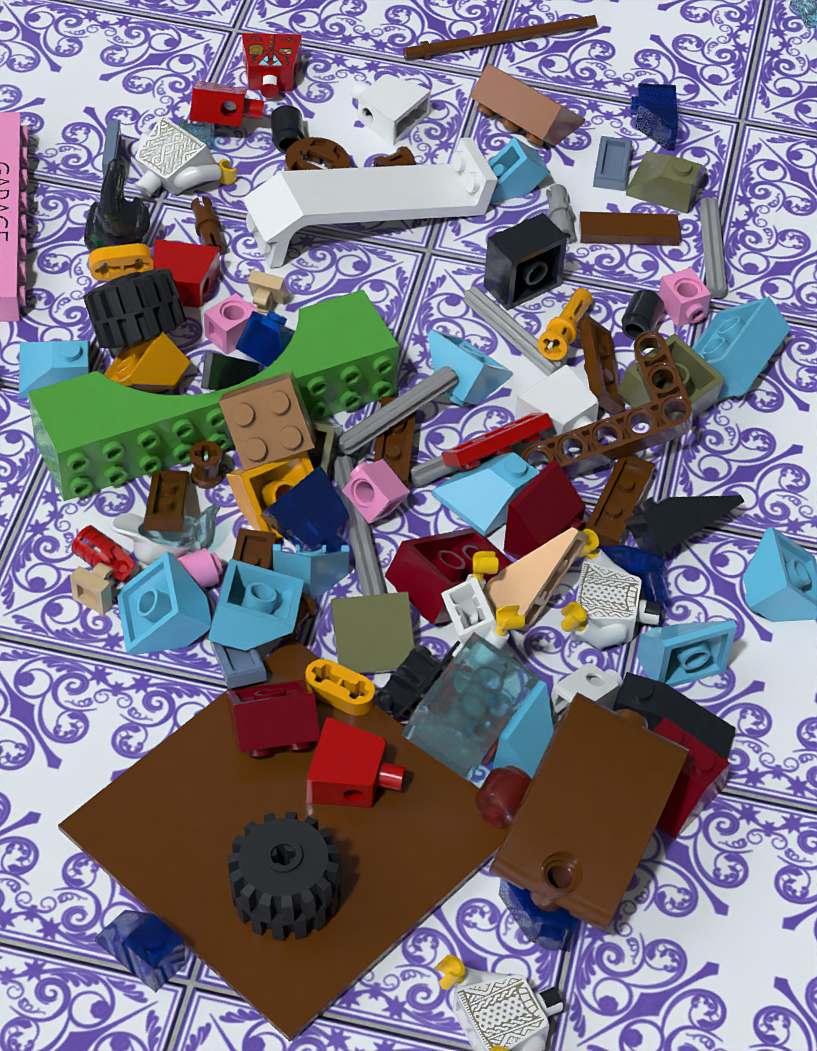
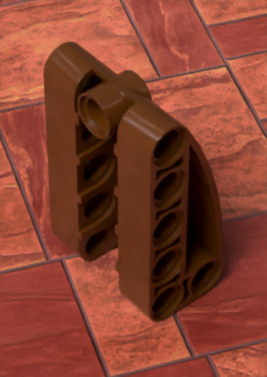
[489,692,689,932]

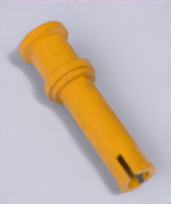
[537,288,593,360]

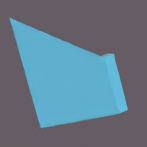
[273,544,349,601]

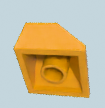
[103,332,190,394]
[226,450,331,539]

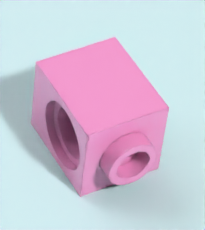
[658,268,711,327]
[204,293,259,355]
[342,459,410,524]

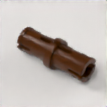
[191,196,226,256]

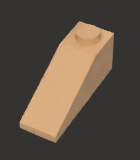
[484,527,590,632]

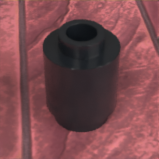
[270,105,304,154]
[621,290,665,340]

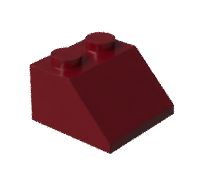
[503,460,586,560]
[226,679,320,756]
[653,717,730,840]

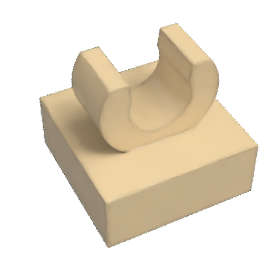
[247,270,288,314]
[70,562,114,616]

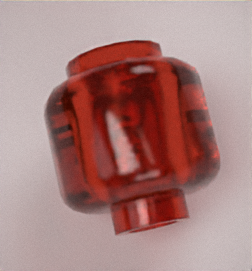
[474,765,531,828]

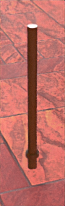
[403,15,597,60]

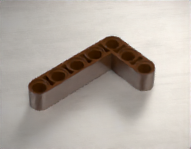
[521,331,693,477]

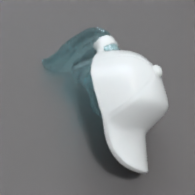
[111,504,220,564]

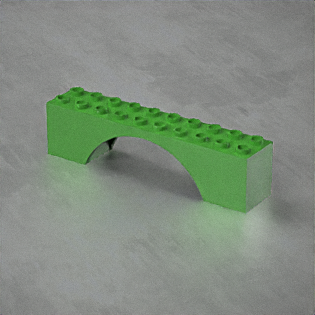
[28,289,399,501]

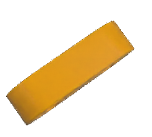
[88,243,154,281]
[305,659,375,716]

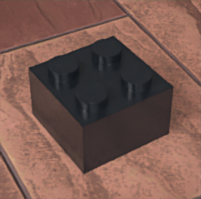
[483,213,567,311]

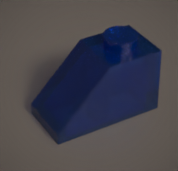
[629,83,678,151]
[235,310,296,367]
[499,879,578,952]
[95,910,186,993]

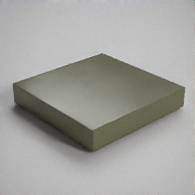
[331,592,415,675]

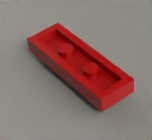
[441,413,553,470]

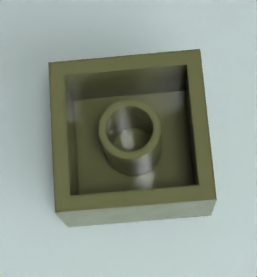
[618,333,725,421]

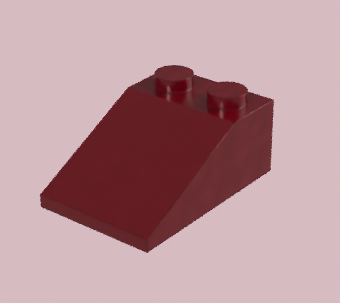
[384,528,513,624]

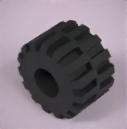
[83,268,187,349]
[228,811,341,940]

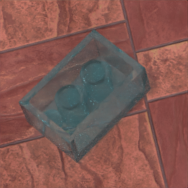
[401,632,540,781]

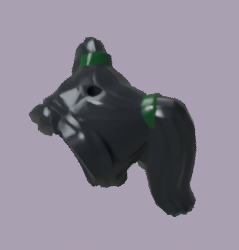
[84,159,150,251]

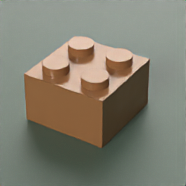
[219,370,317,471]

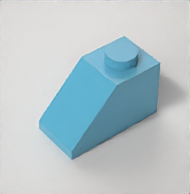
[488,137,550,204]

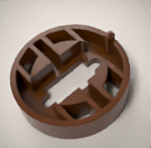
[284,137,350,171]

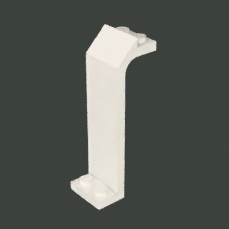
[242,137,498,268]

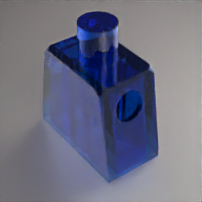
[260,466,351,553]

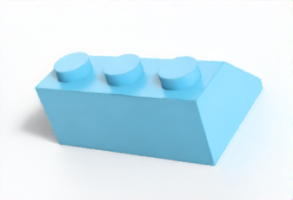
[692,296,791,399]

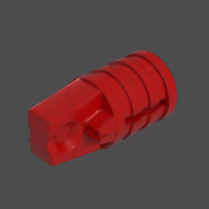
[71,525,140,584]

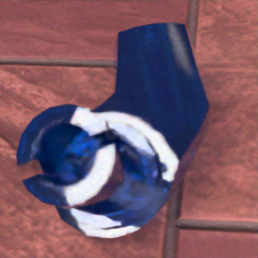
[596,545,672,611]

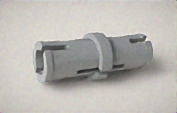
[546,184,575,245]

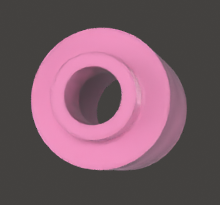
[177,548,223,590]

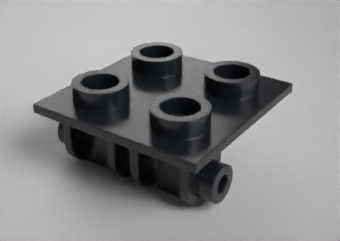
[376,640,461,720]

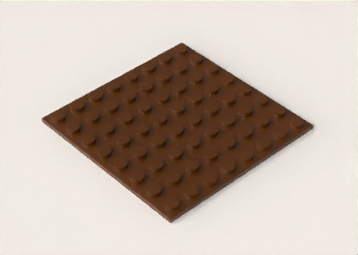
[58,637,514,1042]

